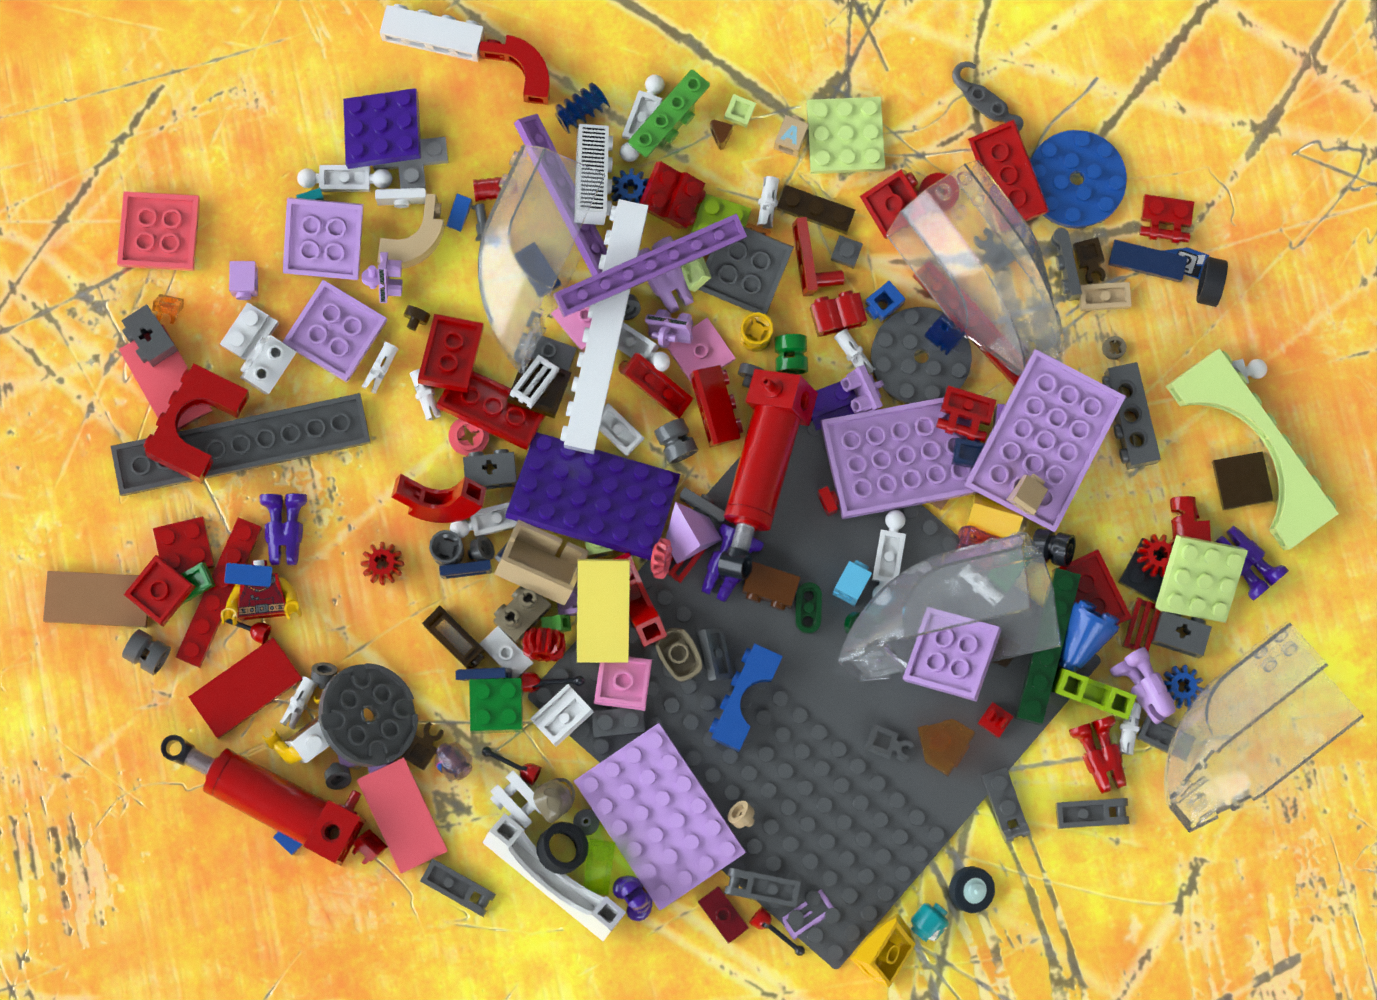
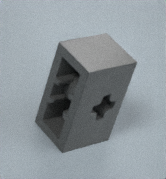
[121,304,178,367]
[463,449,517,489]
[1151,611,1212,659]

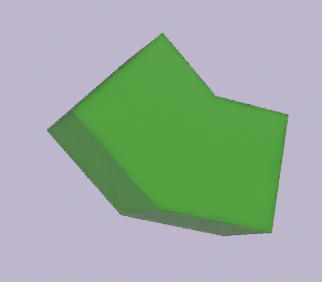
[541,614,571,633]

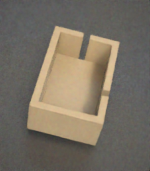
[494,519,589,606]

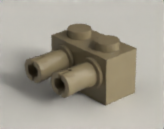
[493,586,552,644]

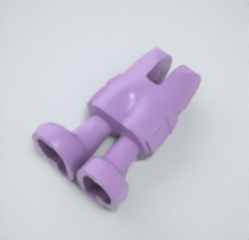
[638,236,694,314]
[1109,647,1176,724]

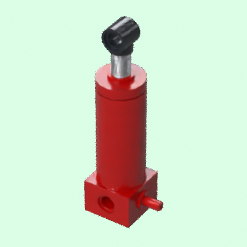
[718,369,818,580]
[161,735,366,866]

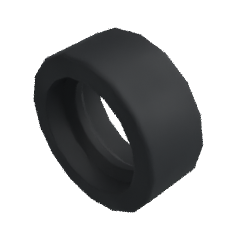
[1196,257,1228,307]
[537,822,589,874]

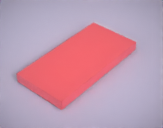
[119,324,213,431]
[357,757,448,874]

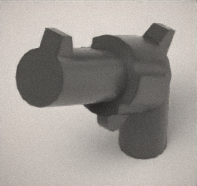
[471,204,504,248]

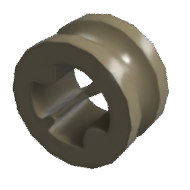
[1102,336,1127,360]

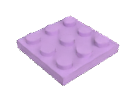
[283,197,364,280]
[283,280,387,383]
[903,608,1001,702]

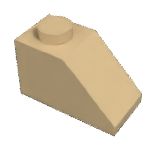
[1006,474,1048,515]

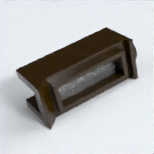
[422,606,485,669]

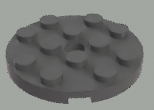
[871,307,972,404]
[318,663,418,767]

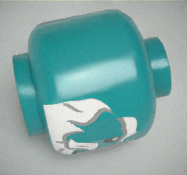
[911,903,949,942]

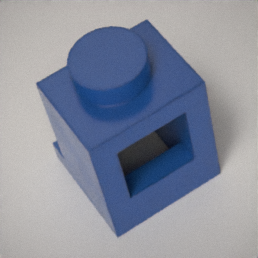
[865,280,905,322]

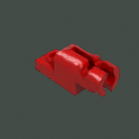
[1170,496,1211,541]

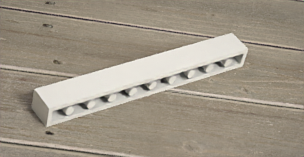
[560,199,648,454]

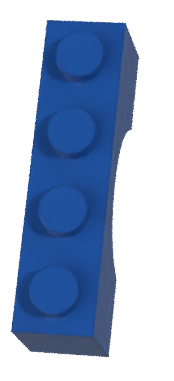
[709,643,783,752]

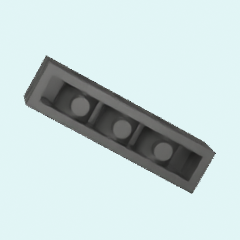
[1102,362,1161,470]

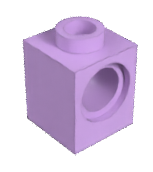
[229,261,258,300]

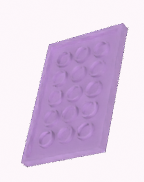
[964,349,1126,532]
[820,397,980,519]
[574,723,746,911]

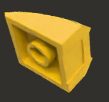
[850,913,916,988]

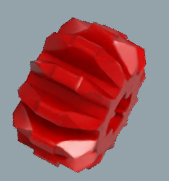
[1137,534,1175,577]
[360,542,405,586]
[522,627,566,662]

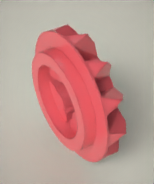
[448,419,489,457]
[651,538,672,579]

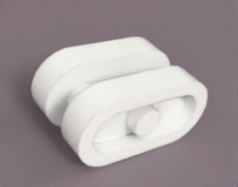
[490,770,541,829]

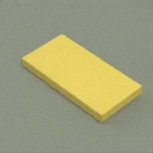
[577,559,630,663]

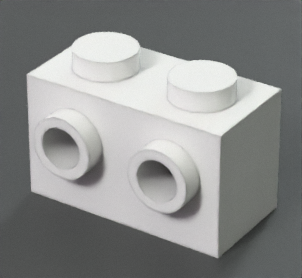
[240,335,297,395]

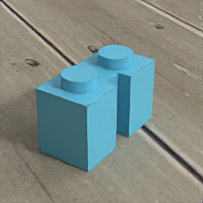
[832,560,872,606]

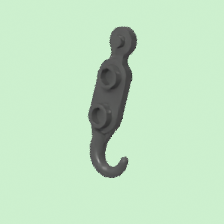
[952,61,1024,131]

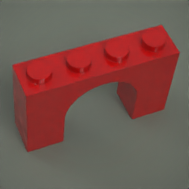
[144,363,250,484]

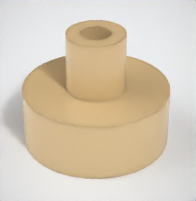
[728,801,755,828]

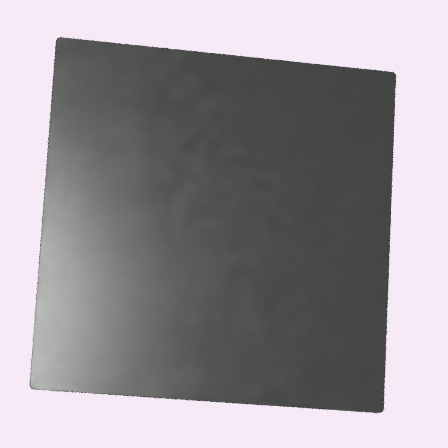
[528,421,1101,969]

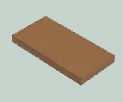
[43,571,148,628]

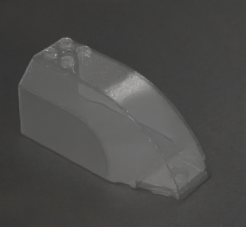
[478,145,605,374]
[886,160,1065,376]
[839,532,1061,682]
[1164,621,1364,833]

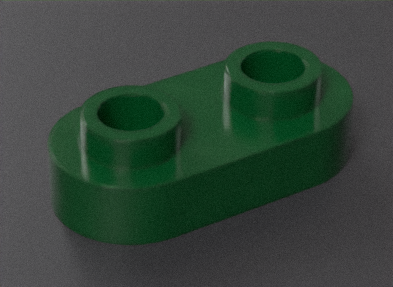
[795,582,822,634]

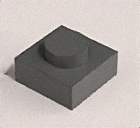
[831,235,863,269]

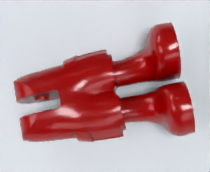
[1069,715,1126,794]

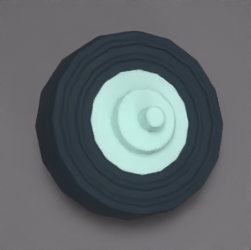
[949,866,995,913]

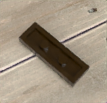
[776,185,855,235]

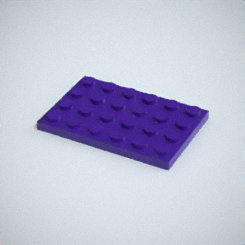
[505,432,681,561]

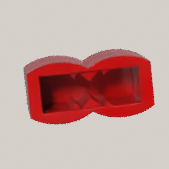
[810,290,867,337]

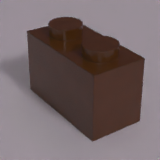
[742,561,801,611]

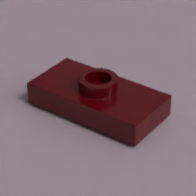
[698,886,749,944]

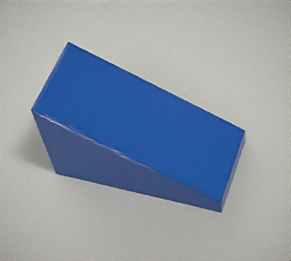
[446,194,472,232]

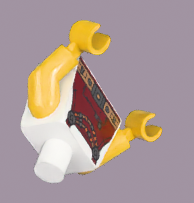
[262,689,330,764]

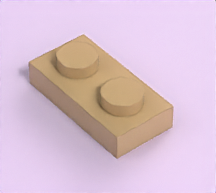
[1079,282,1132,311]

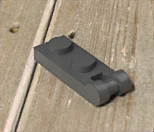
[1051,228,1082,301]
[981,767,1031,844]
[1055,798,1130,829]
[420,859,496,917]
[724,868,801,908]

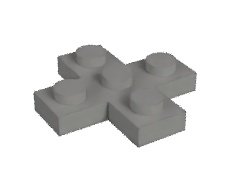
[373,133,448,189]

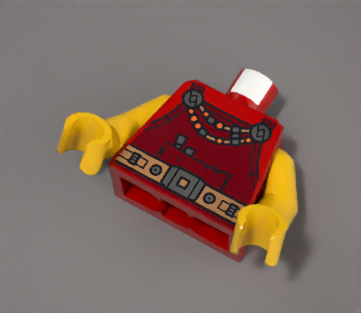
[221,560,302,626]

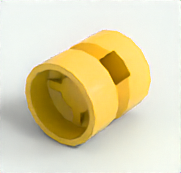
[740,312,773,352]

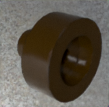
[404,305,431,331]

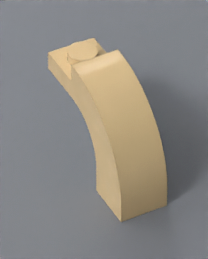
[377,194,445,269]

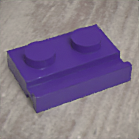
[811,382,857,431]

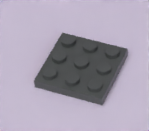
[698,218,794,315]

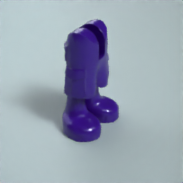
[259,493,307,565]
[701,524,764,602]
[1214,526,1289,601]
[613,876,652,921]

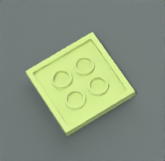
[806,97,885,174]
[1155,535,1248,623]

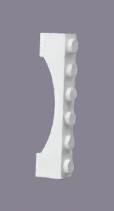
[482,813,626,941]

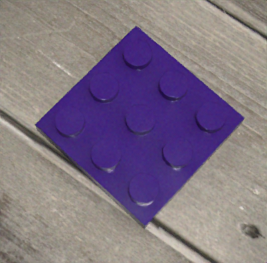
[343,88,421,169]

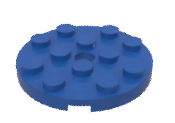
[1030,130,1127,229]

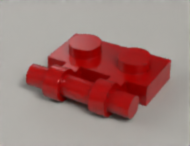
[1139,194,1194,244]
[936,385,997,442]

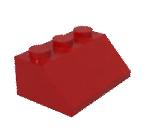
[689,365,743,448]

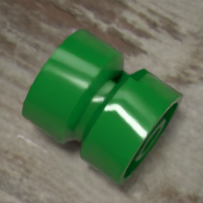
[774,334,808,375]

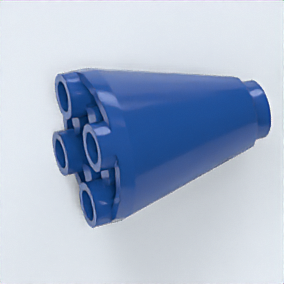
[1058,599,1120,673]

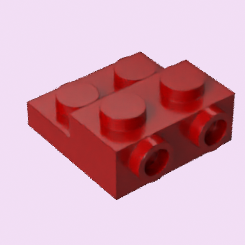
[639,161,706,229]
[860,169,931,239]

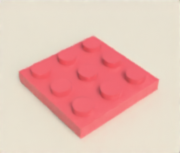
[117,191,200,271]

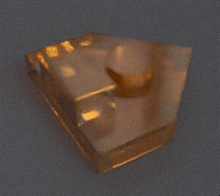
[917,719,975,777]

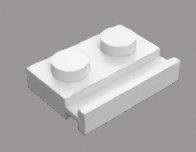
[220,302,279,361]
[530,684,594,747]

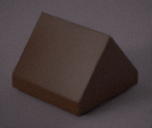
[710,120,733,150]

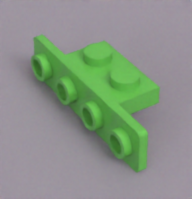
[628,69,710,158]

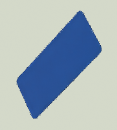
[224,563,272,587]

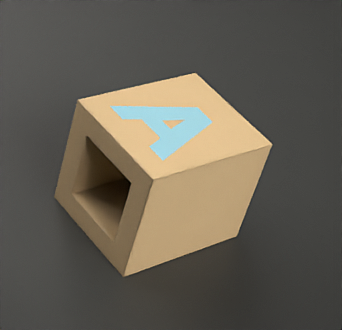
[774,115,809,158]

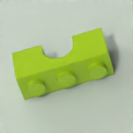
[1051,667,1137,720]

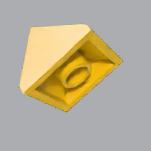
[963,493,1023,549]

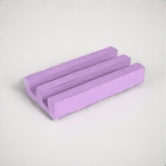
[782,889,834,940]

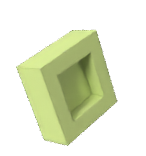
[724,94,756,128]

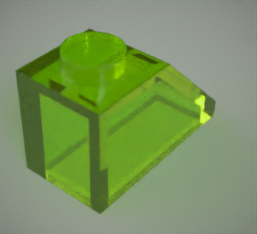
[583,839,616,895]

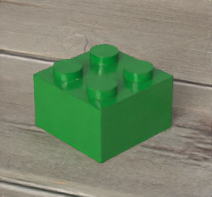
[469,678,523,734]

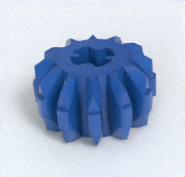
[611,168,649,203]
[1163,665,1204,709]

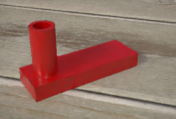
[792,217,844,297]
[619,353,694,419]

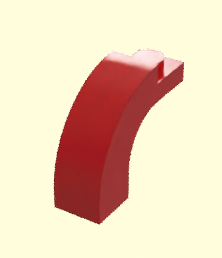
[479,35,550,105]
[391,474,487,523]
[614,552,667,647]

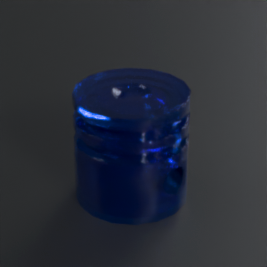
[924,314,967,356]

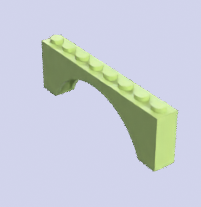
[1165,348,1339,551]

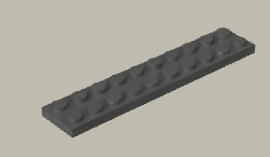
[111,393,371,497]

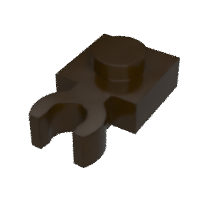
[1073,237,1106,284]
[402,722,444,771]

